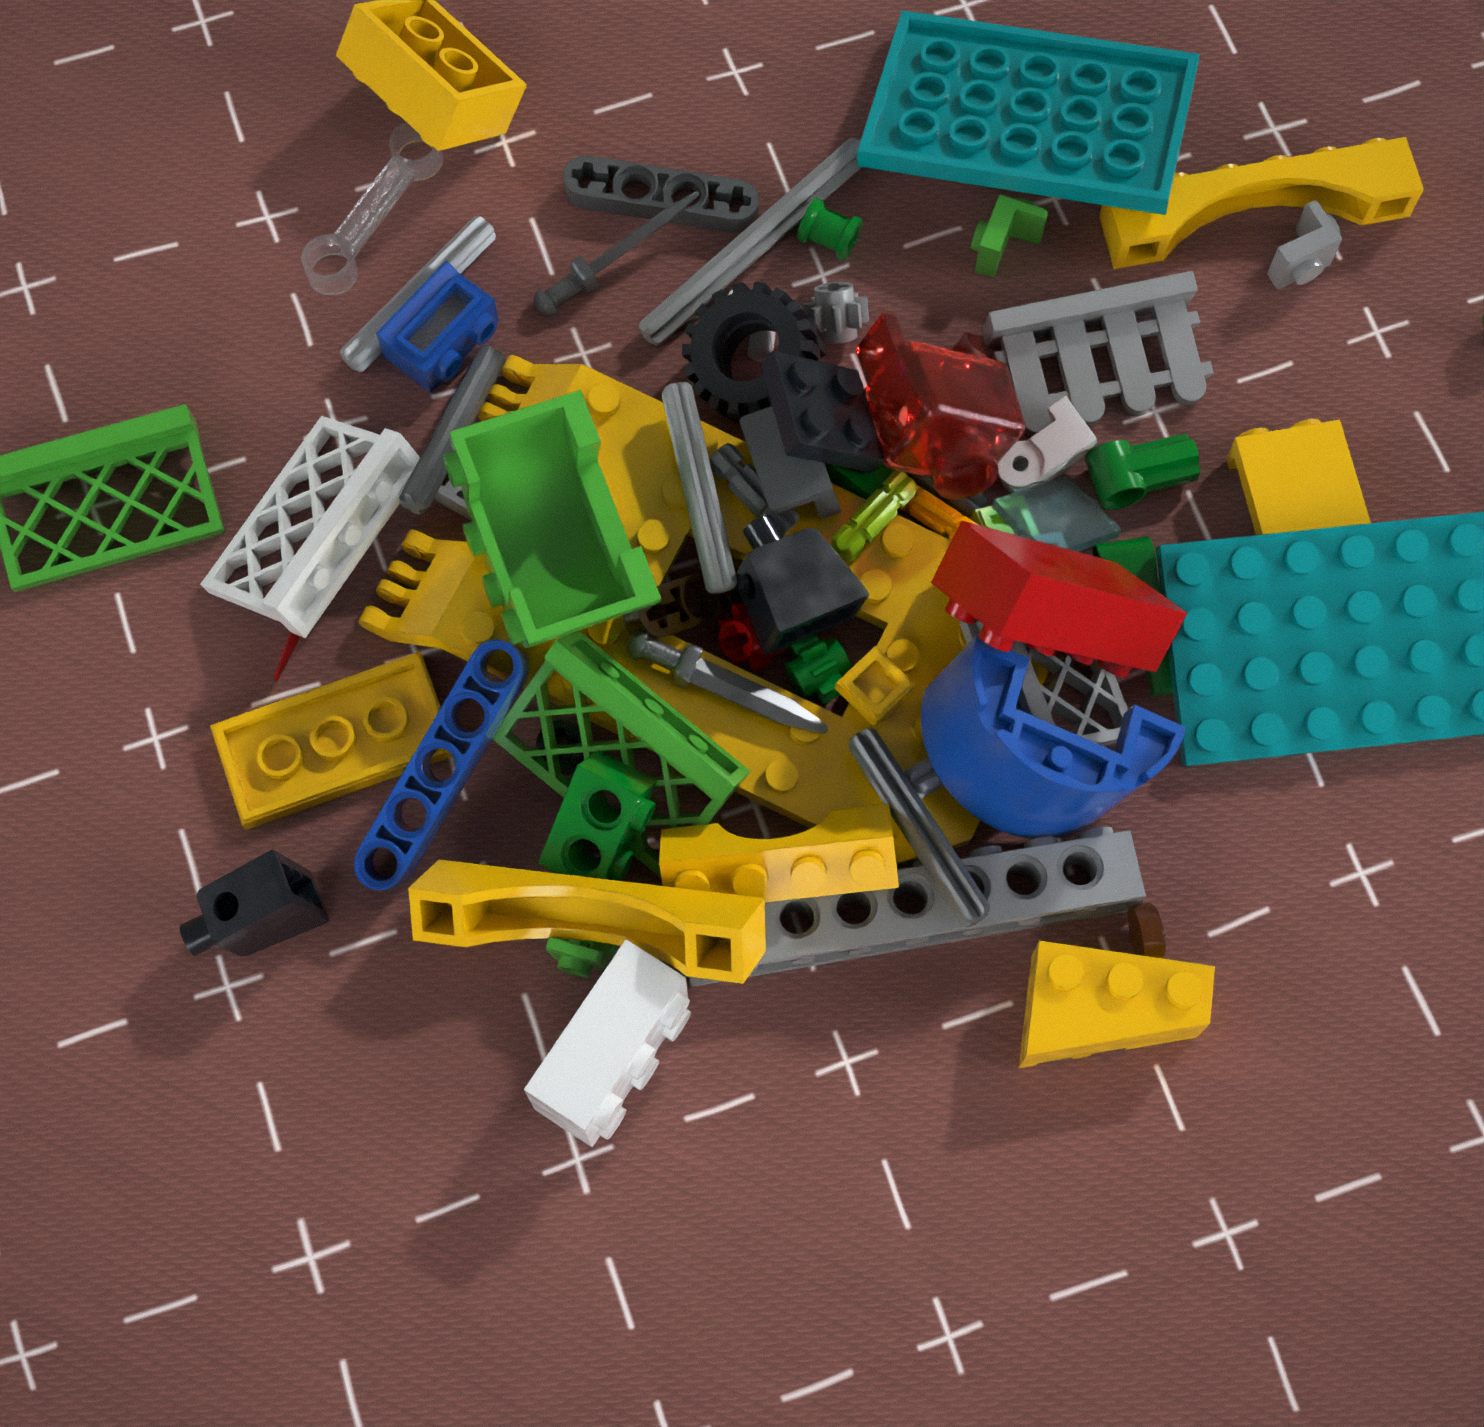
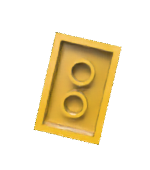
[336,0,527,151]

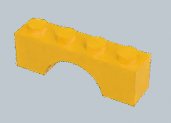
[659,804,899,903]

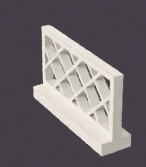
[200,416,420,638]

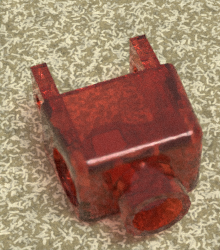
[855,312,1026,500]

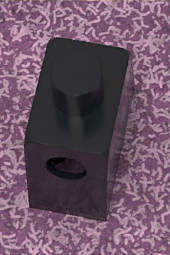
[736,514,870,656]
[180,850,330,957]

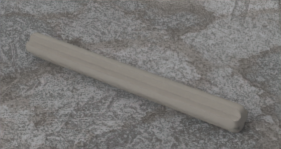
[638,137,862,346]

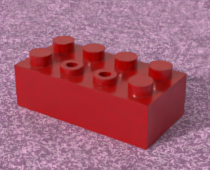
[931,521,1187,678]

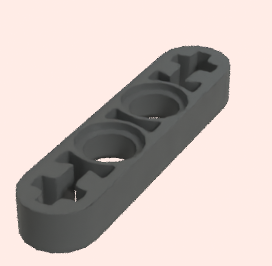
[563,156,759,233]

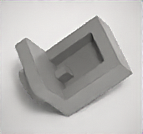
[1267,200,1342,290]

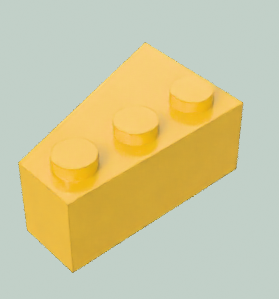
[1018,940,1215,1069]

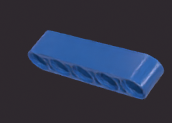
[354,640,530,890]

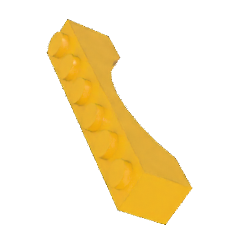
[1099,137,1424,269]
[408,859,766,984]

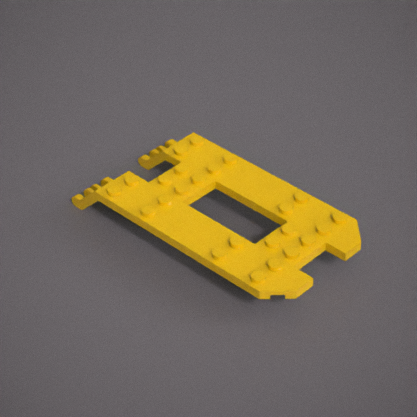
[357,355,1058,868]

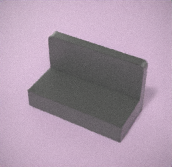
[740,406,841,519]

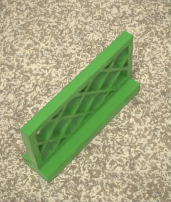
[0,404,226,592]
[492,631,751,879]

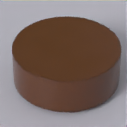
[1127,903,1166,958]

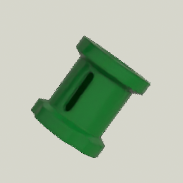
[797,198,863,262]

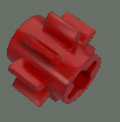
[718,602,786,671]

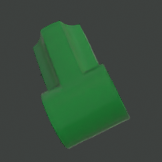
[1084,433,1201,510]

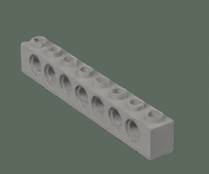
[689,827,1146,987]

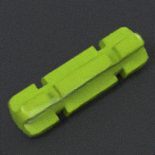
[830,470,917,562]

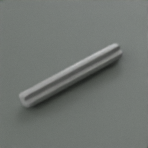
[340,216,496,373]
[662,382,737,594]

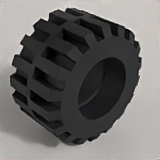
[682,282,827,424]

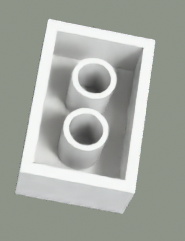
[524,939,691,1147]

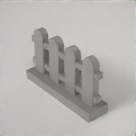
[982,271,1214,436]

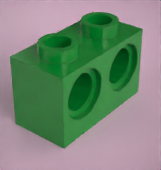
[538,750,657,881]

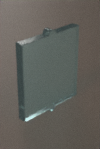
[992,476,1121,552]

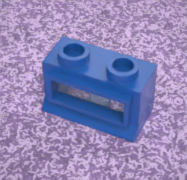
[376,261,499,393]

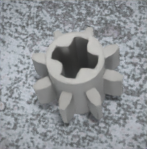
[802,282,869,344]

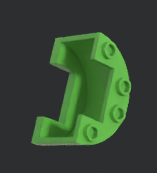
[443,390,661,648]

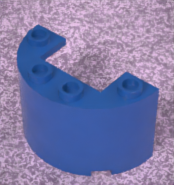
[921,635,1186,839]

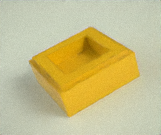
[834,646,915,727]

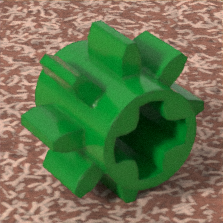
[784,635,852,705]

